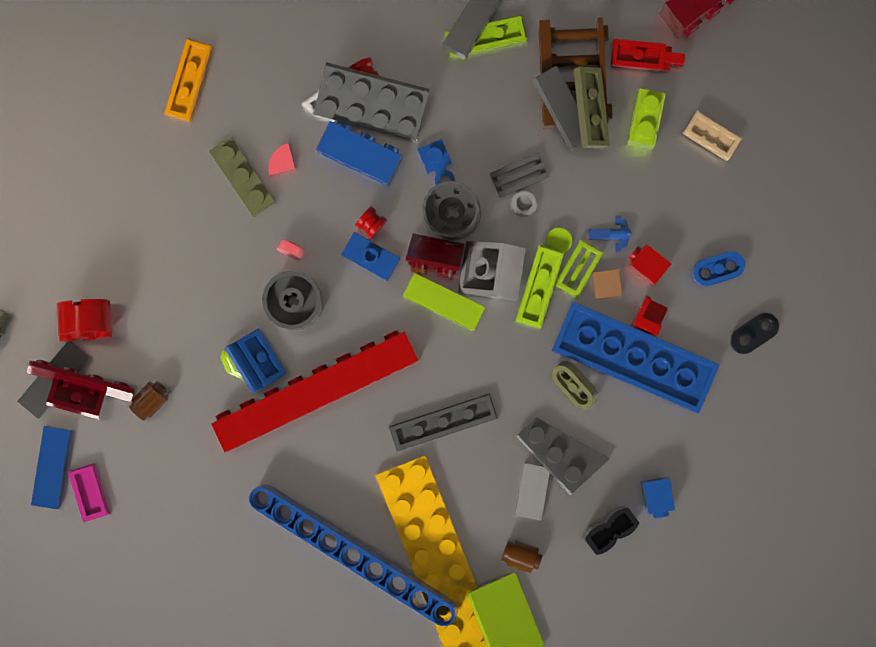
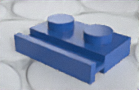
[225,328,286,394]

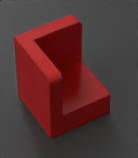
[631,296,668,337]

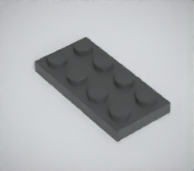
[313,62,429,141]

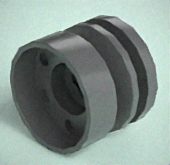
[422,181,482,241]

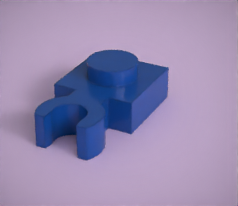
[417,139,455,185]

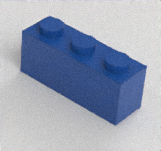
[316,120,402,187]

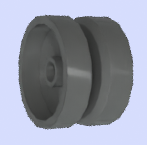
[262,271,323,331]

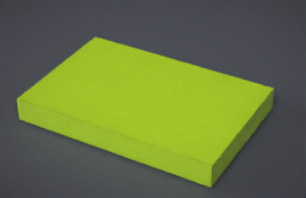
[466,572,545,647]

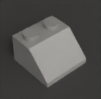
[458,241,526,301]

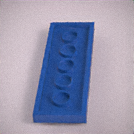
[551,302,720,414]

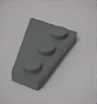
[516,417,610,495]

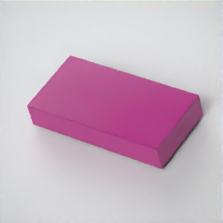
[68,463,110,522]

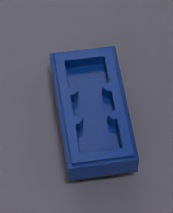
[341,232,400,281]

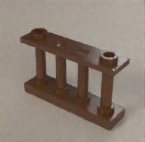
[538,17,612,130]

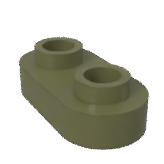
[552,361,598,409]

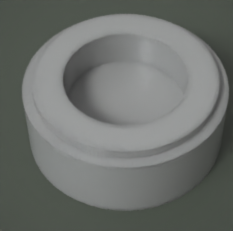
[511,190,538,217]

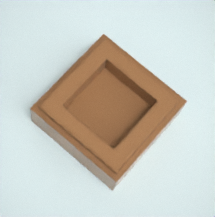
[592,269,622,299]

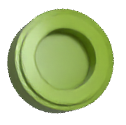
[545,228,572,253]

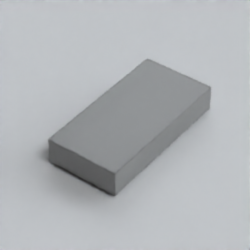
[515,463,550,521]

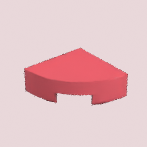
[269,143,295,176]

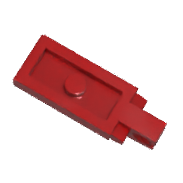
[610,39,685,72]

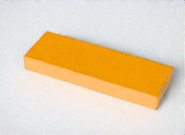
[164,38,213,122]

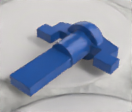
[589,216,631,252]

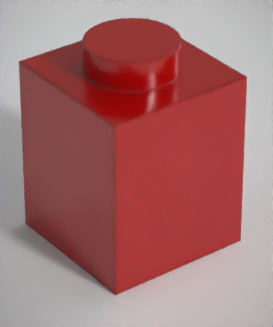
[628,244,672,286]

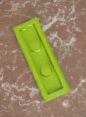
[445,15,528,59]
[516,244,564,328]
[403,273,486,331]

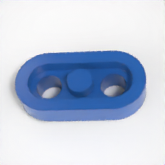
[692,251,745,287]

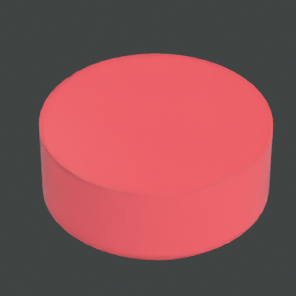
[276,239,304,261]

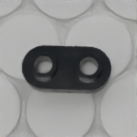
[729,313,779,354]

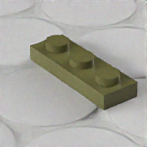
[574,67,610,149]
[209,137,276,217]

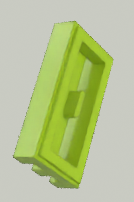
[554,240,604,299]

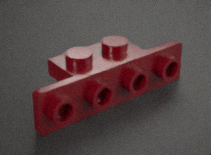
[27,360,135,419]

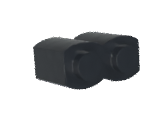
[582,506,639,555]

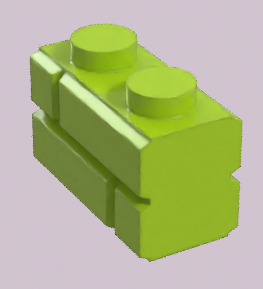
[626,89,666,150]

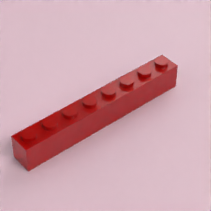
[211,330,418,453]

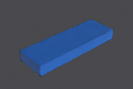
[31,426,72,509]

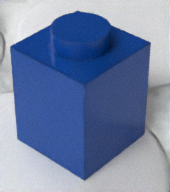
[640,477,675,518]

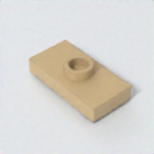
[682,110,742,161]

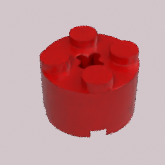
[56,299,113,342]

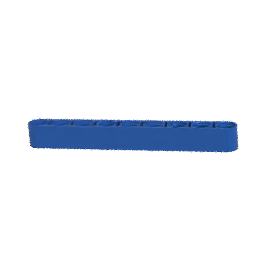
[249,485,458,626]

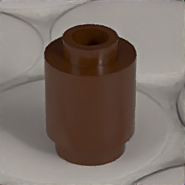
[129,381,169,421]
[501,540,543,573]

